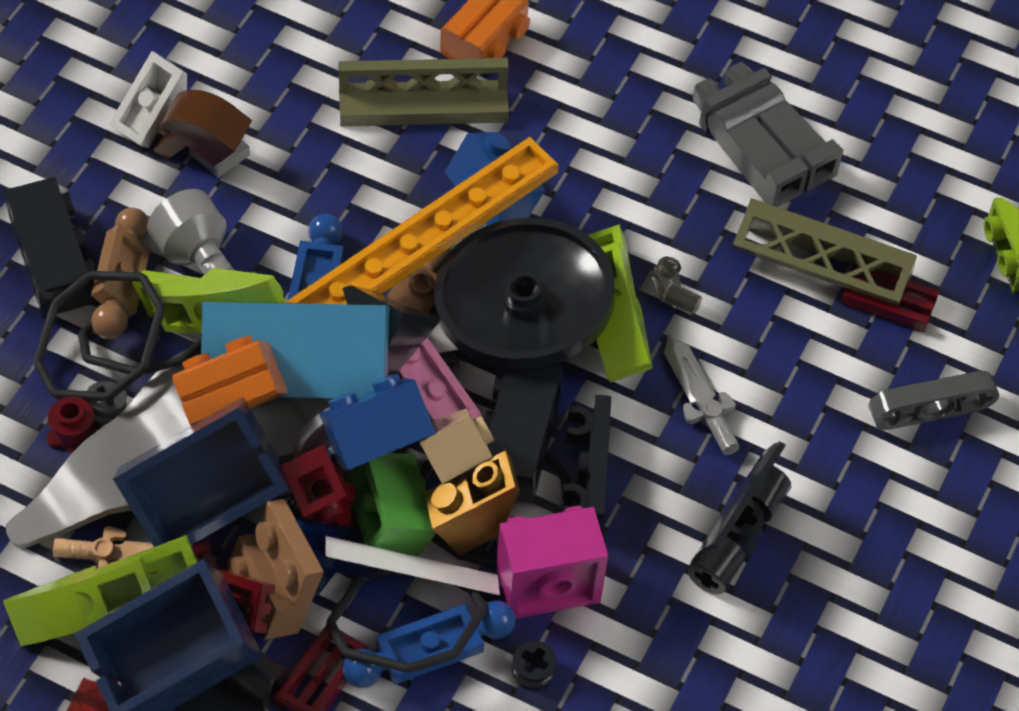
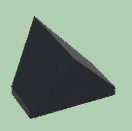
[342,285,441,376]

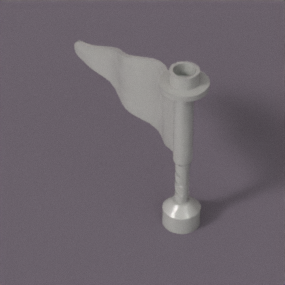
[6,189,353,549]

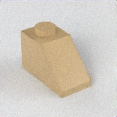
[419,408,495,484]

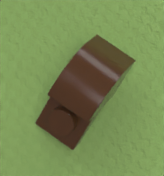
[154,90,253,166]

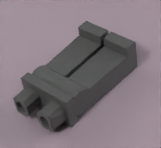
[692,61,844,207]

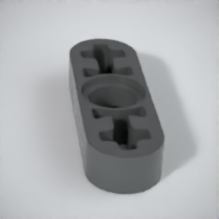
[868,371,999,430]

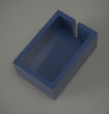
[113,397,289,547]
[74,559,263,711]

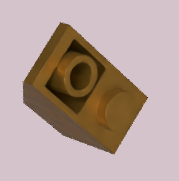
[424,451,520,555]

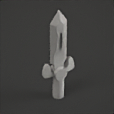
[664,335,739,455]

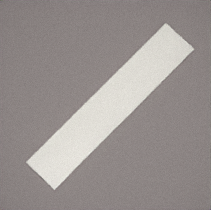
[325,536,500,595]

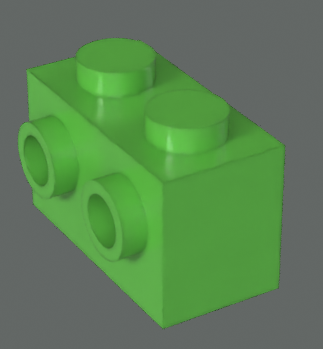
[346,453,436,557]

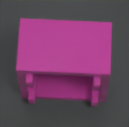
[496,506,608,619]

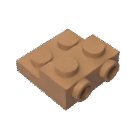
[227,499,324,640]

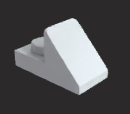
[109,51,187,148]

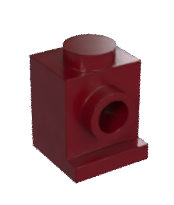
[280,445,354,525]

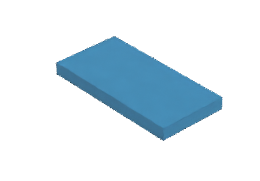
[201,302,389,399]

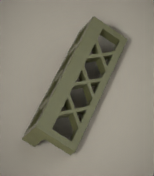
[339,58,509,127]
[733,198,917,306]

